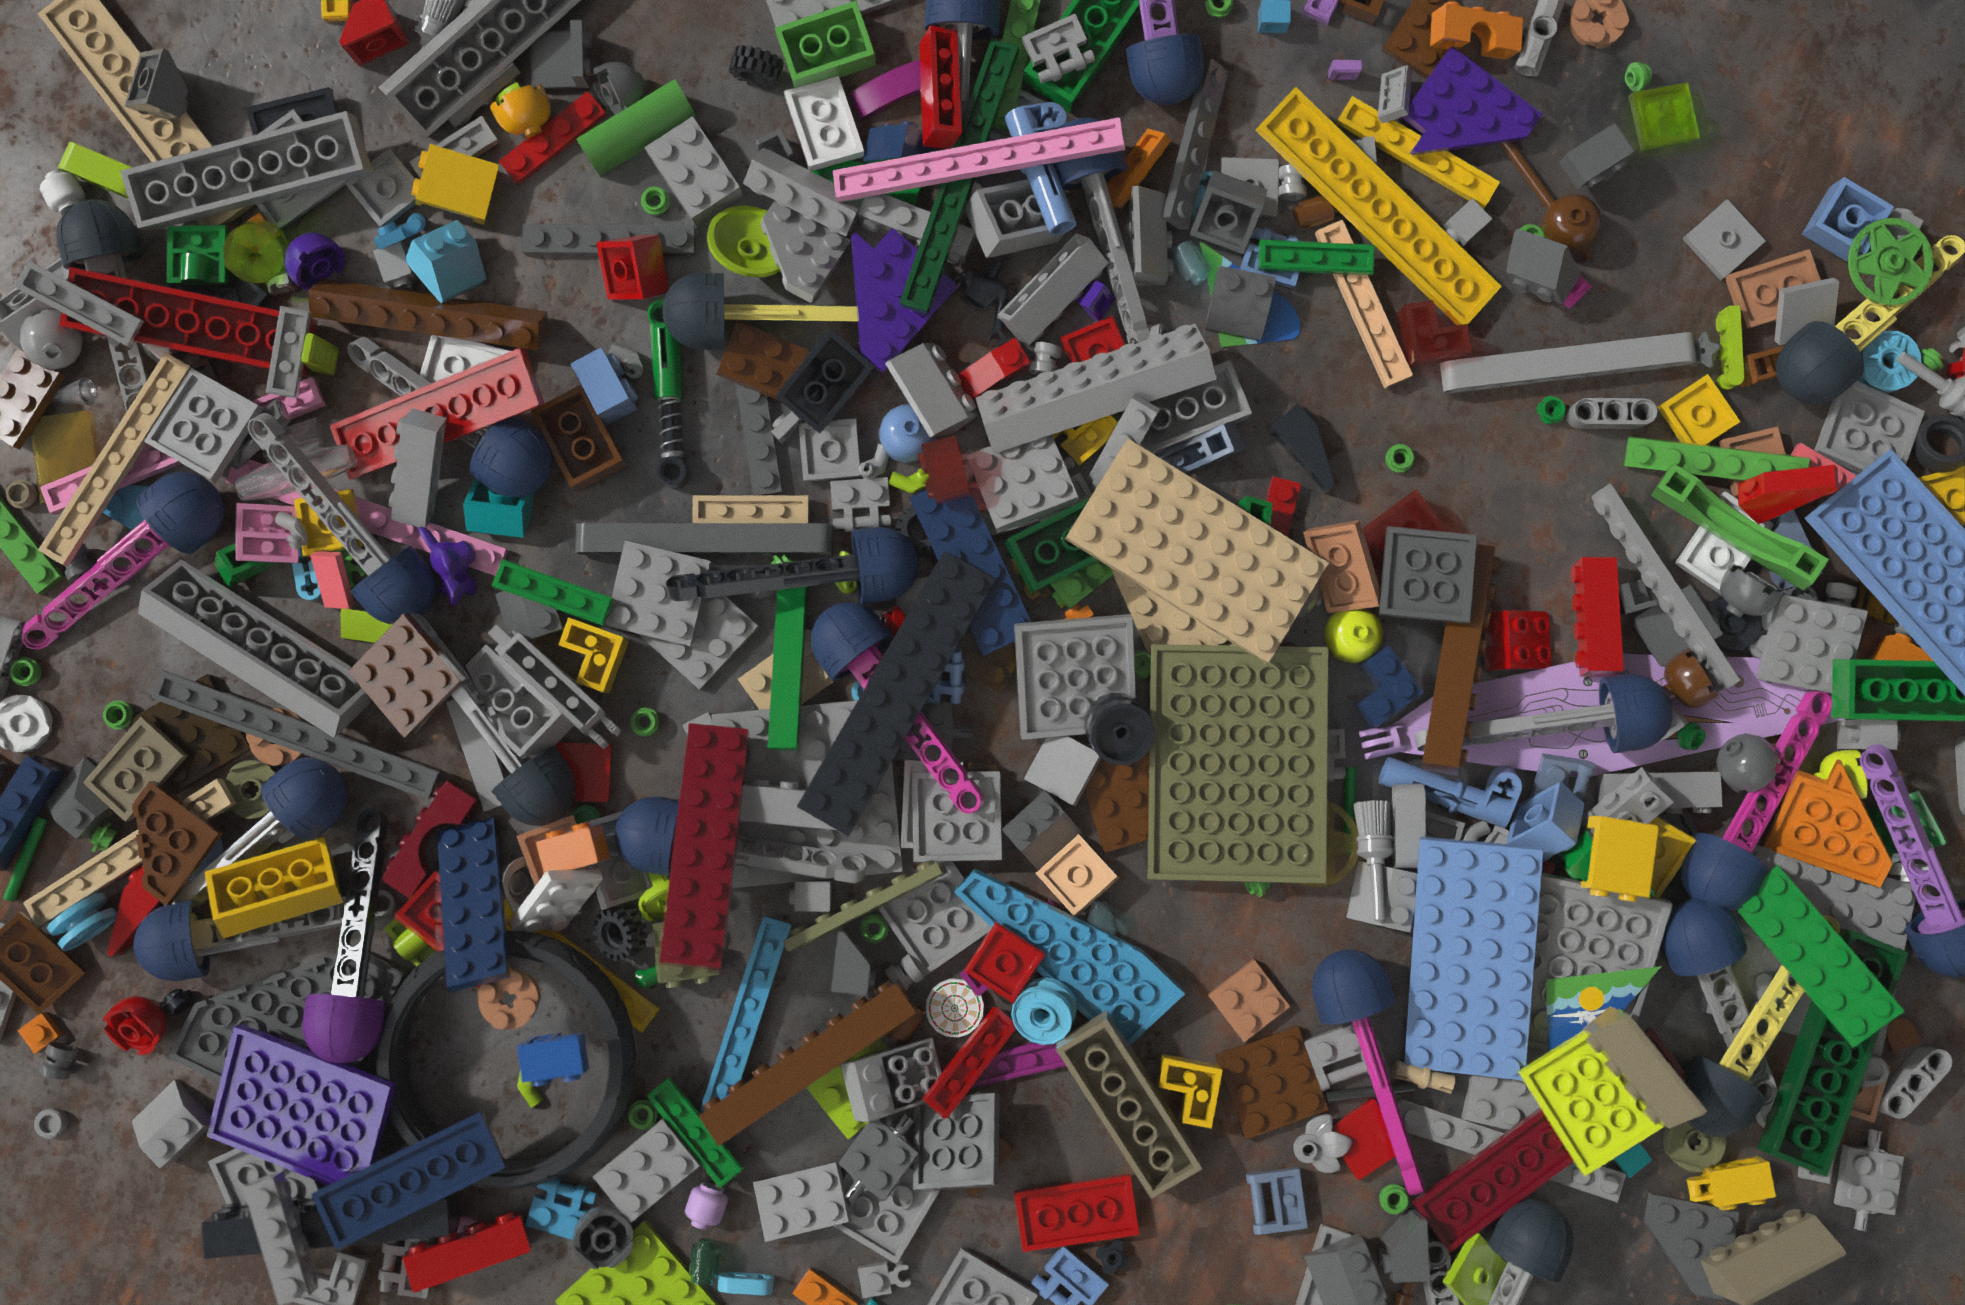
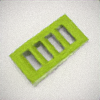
[301,333,339,375]

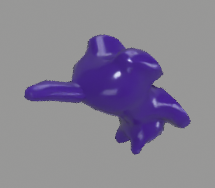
[418,526,476,606]

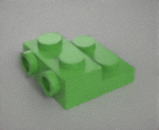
[1050,561,1114,610]

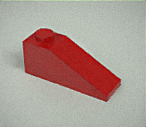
[958,337,1030,401]
[1738,465,1839,524]
[107,866,165,957]

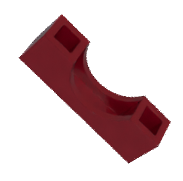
[381,781,481,899]

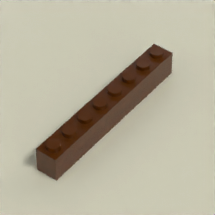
[309,279,548,350]
[1422,543,1500,776]
[699,980,918,1146]

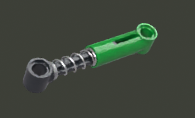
[647,300,690,489]

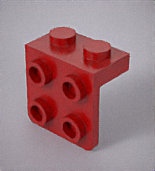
[1483,610,1551,671]

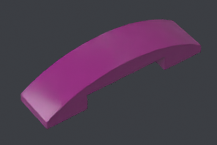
[849,59,921,121]

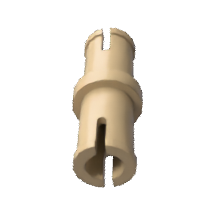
[1392,1060,1455,1094]

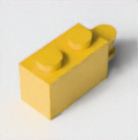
[1686,1156,1776,1210]

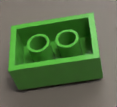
[775,1,876,88]

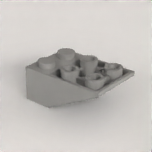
[841,1038,942,1122]

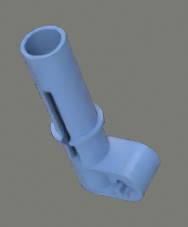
[1005,102,1077,236]
[1378,757,1522,828]

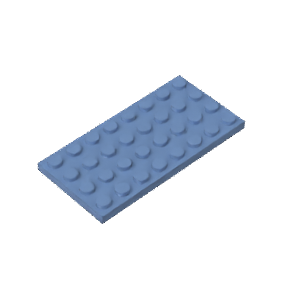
[1805,449,1965,695]
[1404,837,1543,1080]

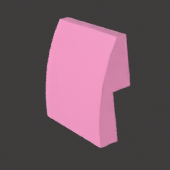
[235,503,298,563]

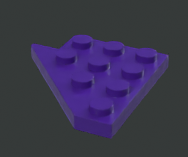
[1401,46,1543,155]
[851,227,958,373]

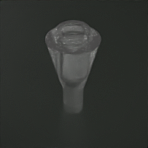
[49,377,98,406]

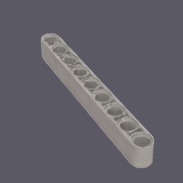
[1440,332,1697,393]

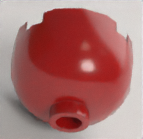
[103,995,168,1055]

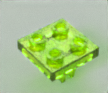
[1629,82,1700,151]

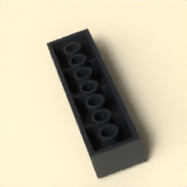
[201,1190,461,1259]

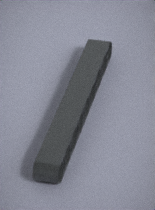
[576,523,833,555]

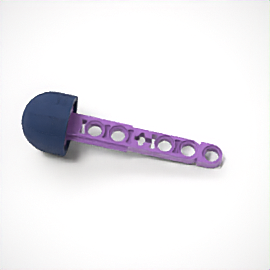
[1126,0,1204,105]
[1860,744,1965,978]

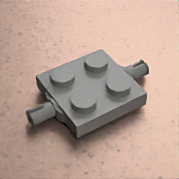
[1834,1129,1904,1231]

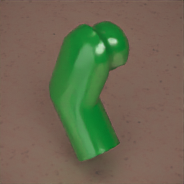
[634,964,659,988]

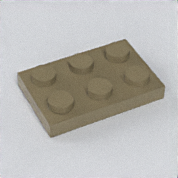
[83,717,188,822]

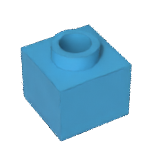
[1258,0,1290,33]

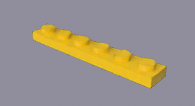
[1336,96,1500,209]

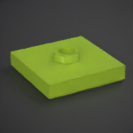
[1443,1233,1507,1305]

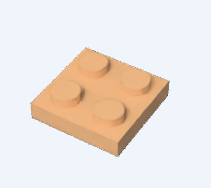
[1036,834,1119,917]

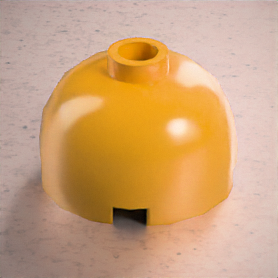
[490,84,551,138]

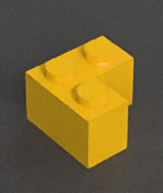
[558,617,629,694]
[1156,1053,1223,1129]

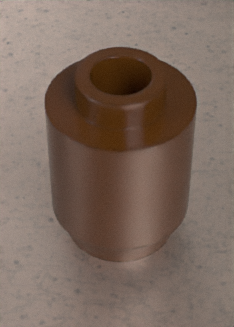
[1293,195,1338,230]
[885,1004,925,1044]

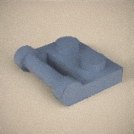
[1530,753,1596,802]
[1246,1167,1308,1235]

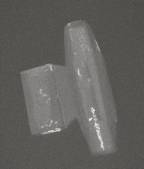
[235,418,357,501]

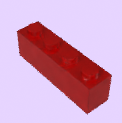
[919,25,962,149]
[1570,557,1624,677]
[403,1210,532,1293]

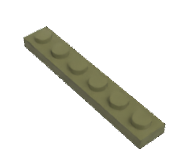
[783,860,949,952]

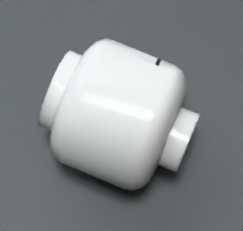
[40,170,86,215]

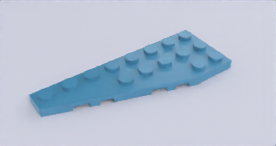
[954,869,1185,1045]

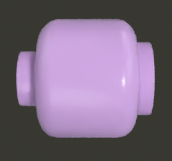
[685,1182,728,1230]

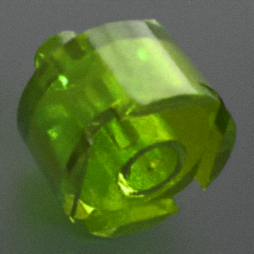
[223,220,289,283]

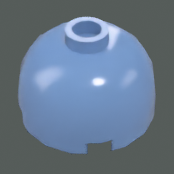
[879,404,936,463]

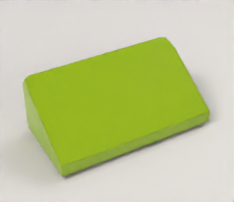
[340,608,393,643]

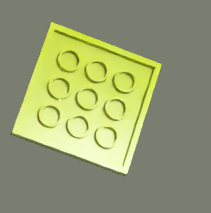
[1518,1009,1664,1176]

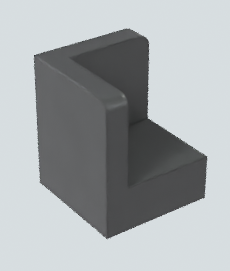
[755,128,796,163]
[1619,580,1658,615]

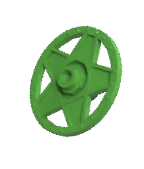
[1848,218,1933,306]

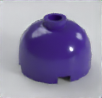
[284,232,345,292]

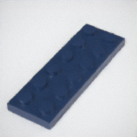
[909,473,1031,656]
[437,817,510,992]
[311,1111,507,1250]

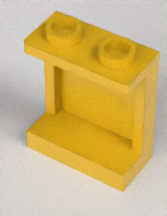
[411,144,499,225]
[1580,816,1659,902]

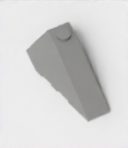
[465,645,574,759]

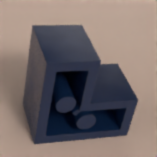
[863,121,946,164]
[1354,645,1424,728]

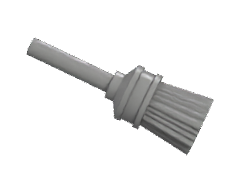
[414,0,465,49]
[1897,352,1965,421]
[1353,800,1394,921]

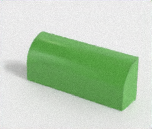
[577,79,696,176]

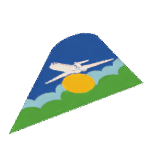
[1200,241,1300,347]
[1546,966,1662,1052]

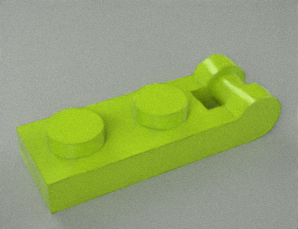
[1716,305,1744,391]

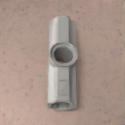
[1514,0,1565,77]

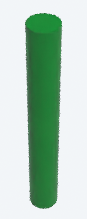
[1342,767,1357,855]
[3,816,48,902]

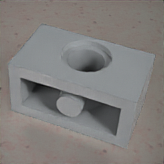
[1837,719,1901,750]

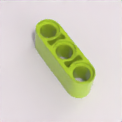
[58,142,133,199]

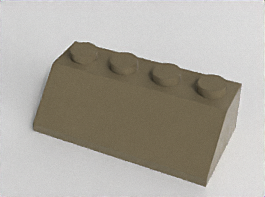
[1583,1006,1707,1129]
[1700,1209,1846,1305]

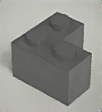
[1559,123,1634,191]

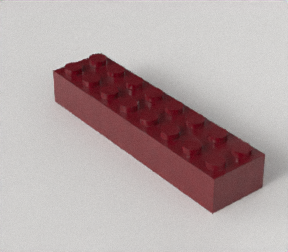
[659,723,750,971]

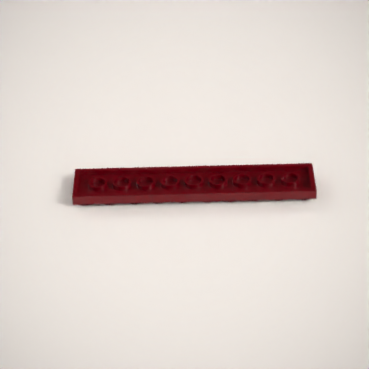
[1412,1027,1686,1253]

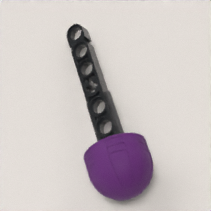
[302,808,388,1063]

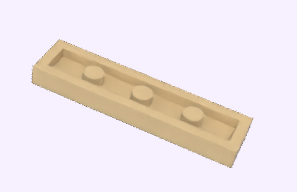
[692,495,809,523]

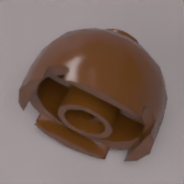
[1541,194,1602,254]
[1662,648,1720,708]

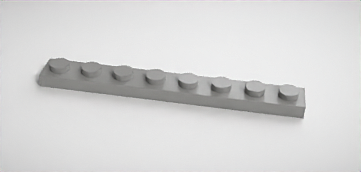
[1591,483,1741,692]
[1398,1098,1626,1203]

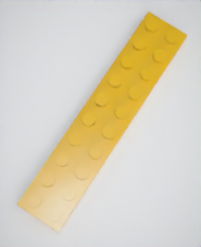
[1255,87,1502,329]

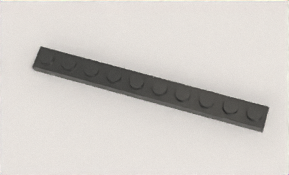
[151,671,441,799]

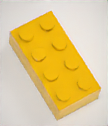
[205,837,343,938]

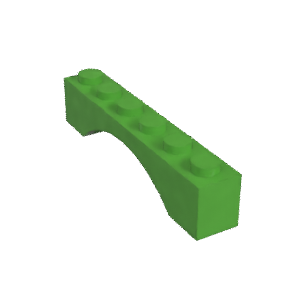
[1651,464,1829,590]

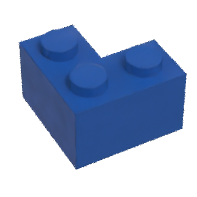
[517,1032,589,1086]

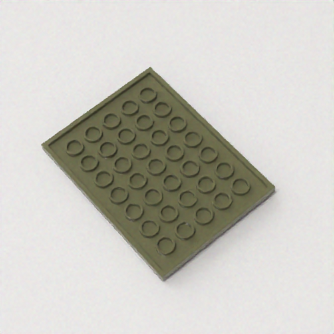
[1148,644,1328,883]

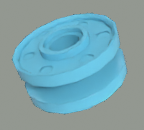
[1858,331,1921,394]
[47,892,117,951]
[1011,977,1077,1045]

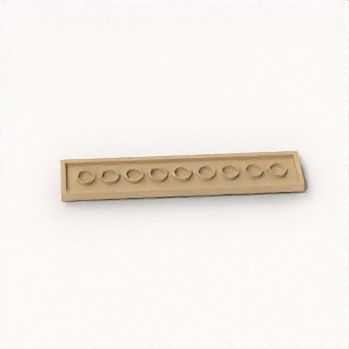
[37,0,255,226]

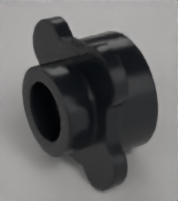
[160,989,192,1016]
[1096,1240,1130,1275]

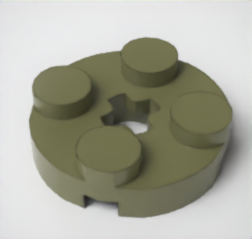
[223,760,277,819]
[1663,1122,1726,1172]

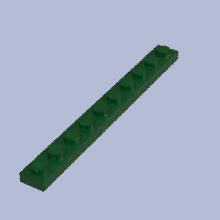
[899,38,1020,315]

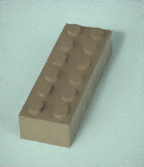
[1056,1010,1202,1199]

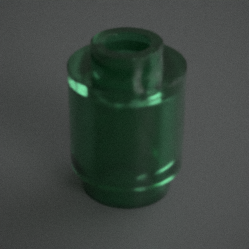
[689,1238,721,1285]

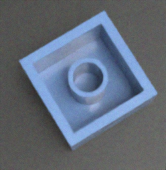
[1801,177,1894,262]
[570,347,639,425]
[1506,782,1584,862]

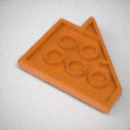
[1763,759,1893,888]

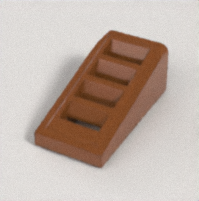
[1740,345,1784,387]

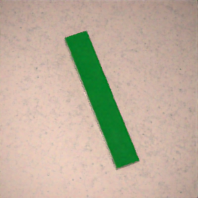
[767,586,808,751]

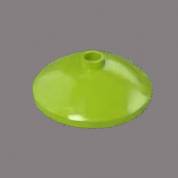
[707,206,781,277]

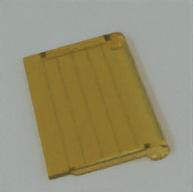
[30,410,96,504]

